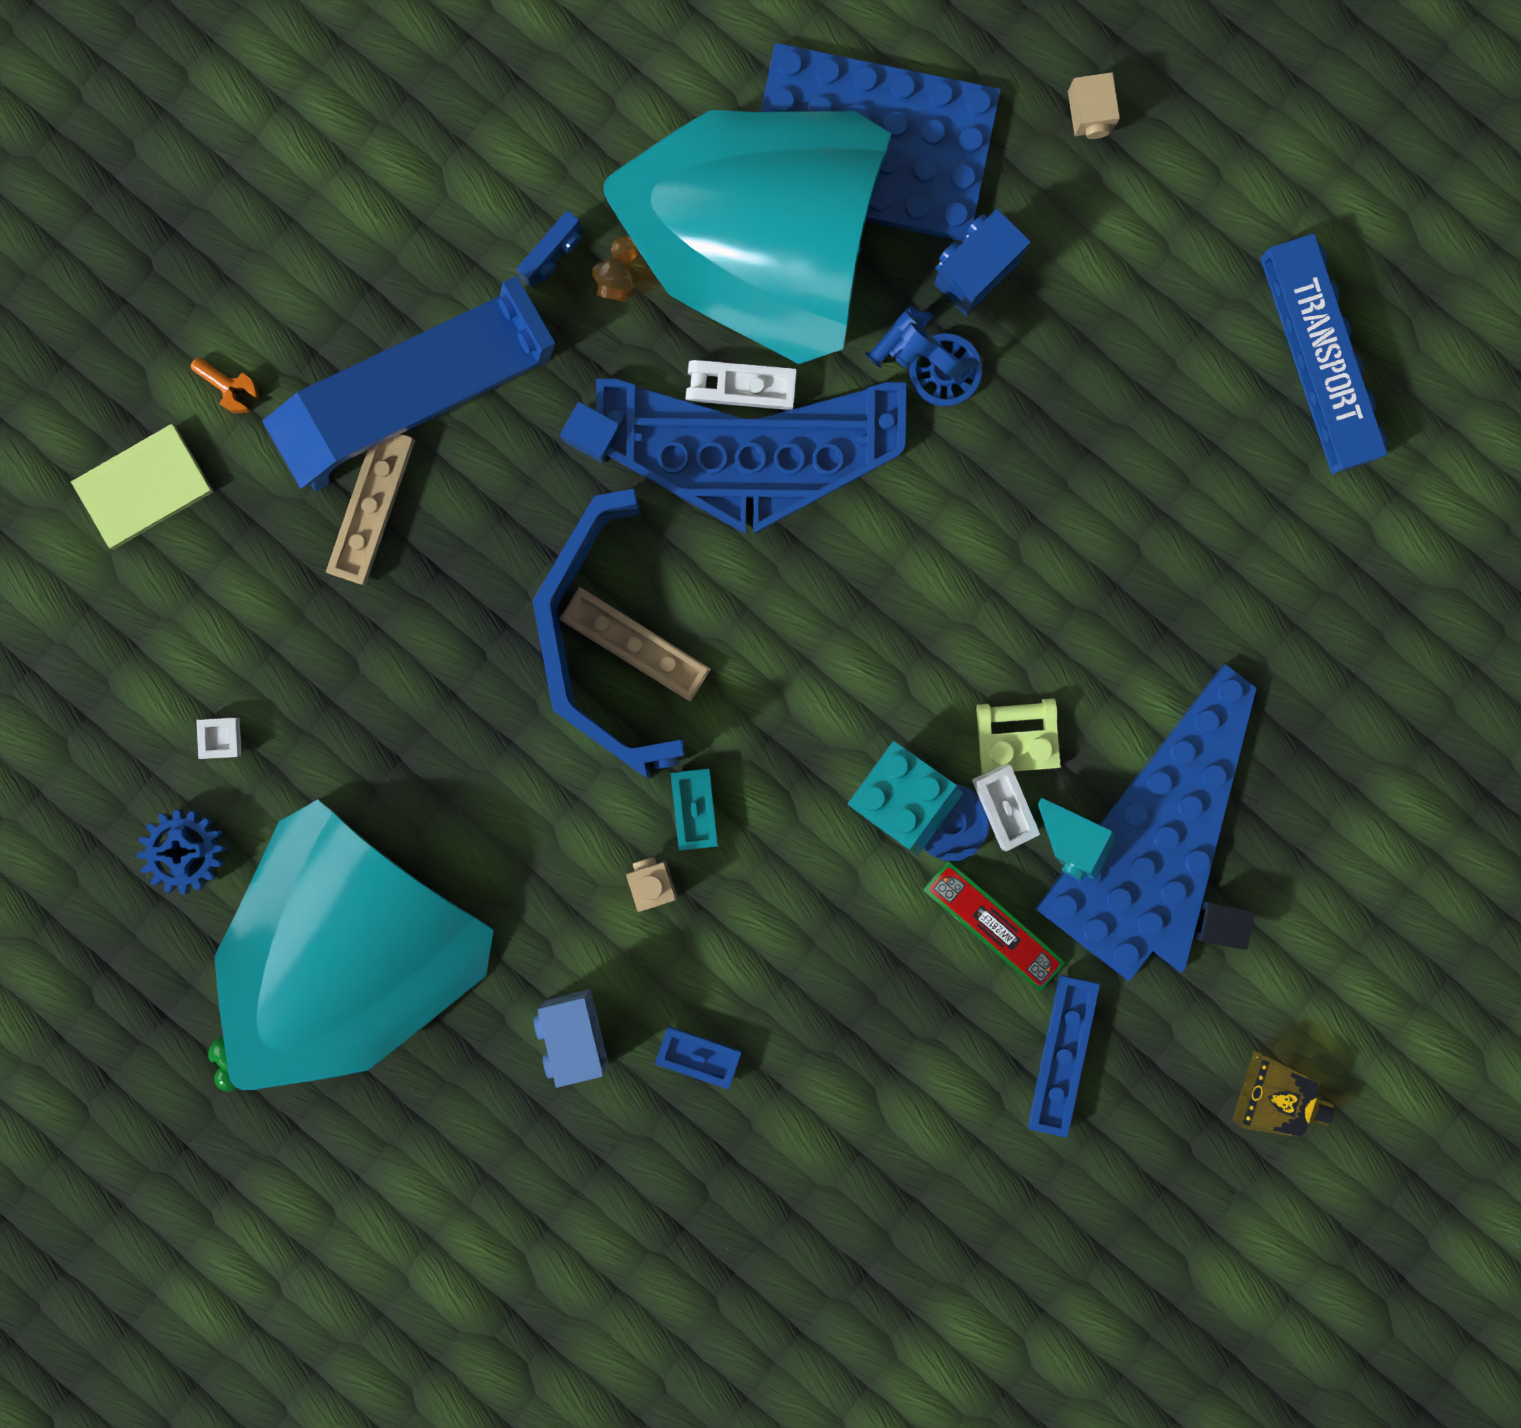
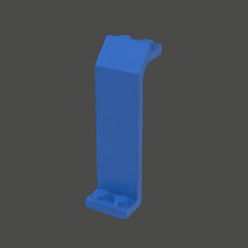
[262,276,555,492]

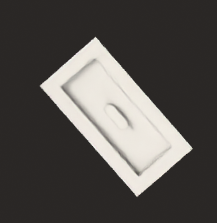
[972,764,1040,851]

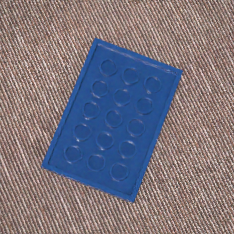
[761,43,1000,241]

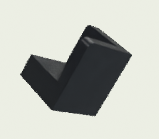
[1193,901,1255,950]

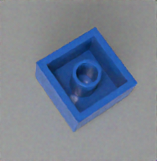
[934,209,1031,316]

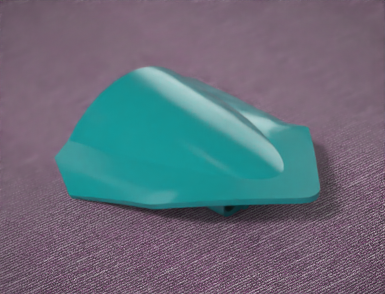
[604,110,891,364]
[215,799,494,1090]

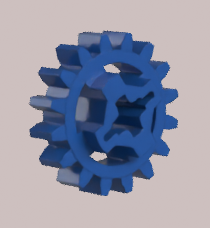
[137,809,227,894]

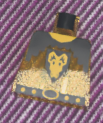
[1232,1050,1334,1137]

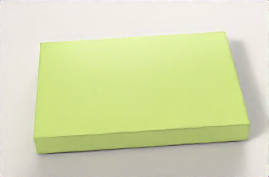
[71,424,213,550]

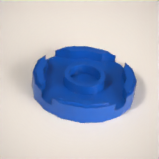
[923,784,990,861]

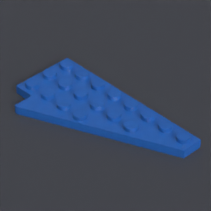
[1035,664,1256,981]

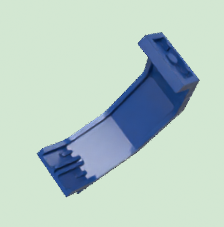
[533,489,686,779]

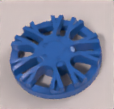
[909,333,982,407]

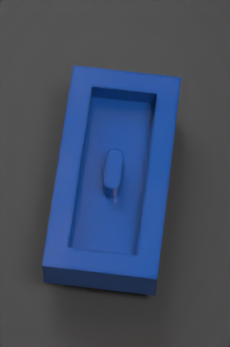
[516,210,583,288]
[655,1025,741,1089]

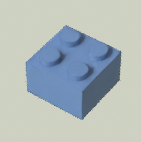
[533,989,609,1088]

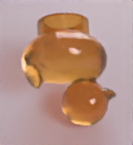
[592,237,639,302]

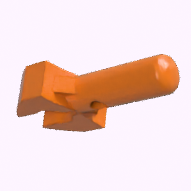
[191,357,260,413]

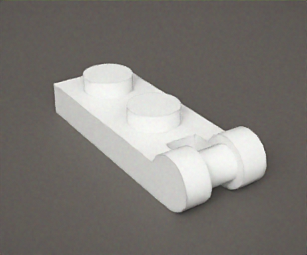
[685,360,796,410]

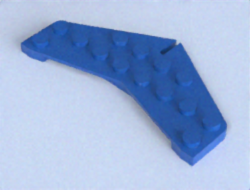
[596,379,906,535]

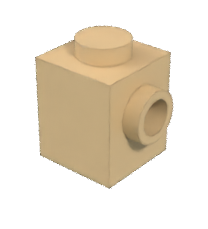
[1068,72,1120,139]
[626,857,677,912]

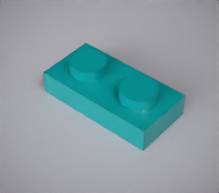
[670,769,718,851]

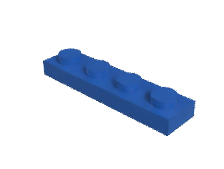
[1027,974,1100,1138]

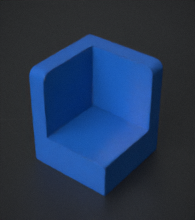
[560,401,619,463]

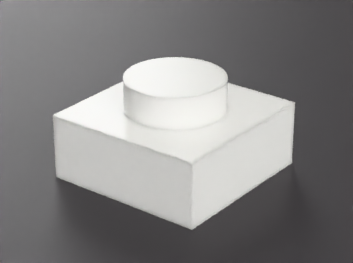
[197,718,241,759]

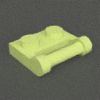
[976,698,1061,774]

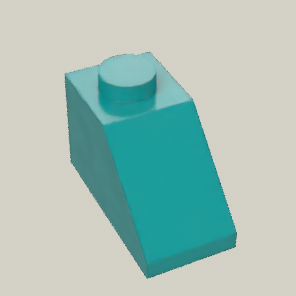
[1038,798,1117,881]

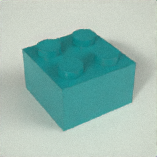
[847,741,963,856]

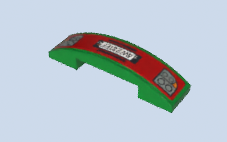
[922,861,1065,992]

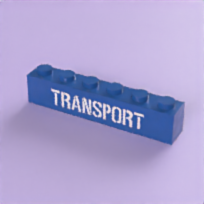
[1260,234,1388,475]

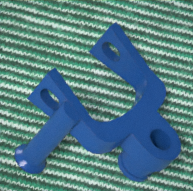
[865,307,980,386]

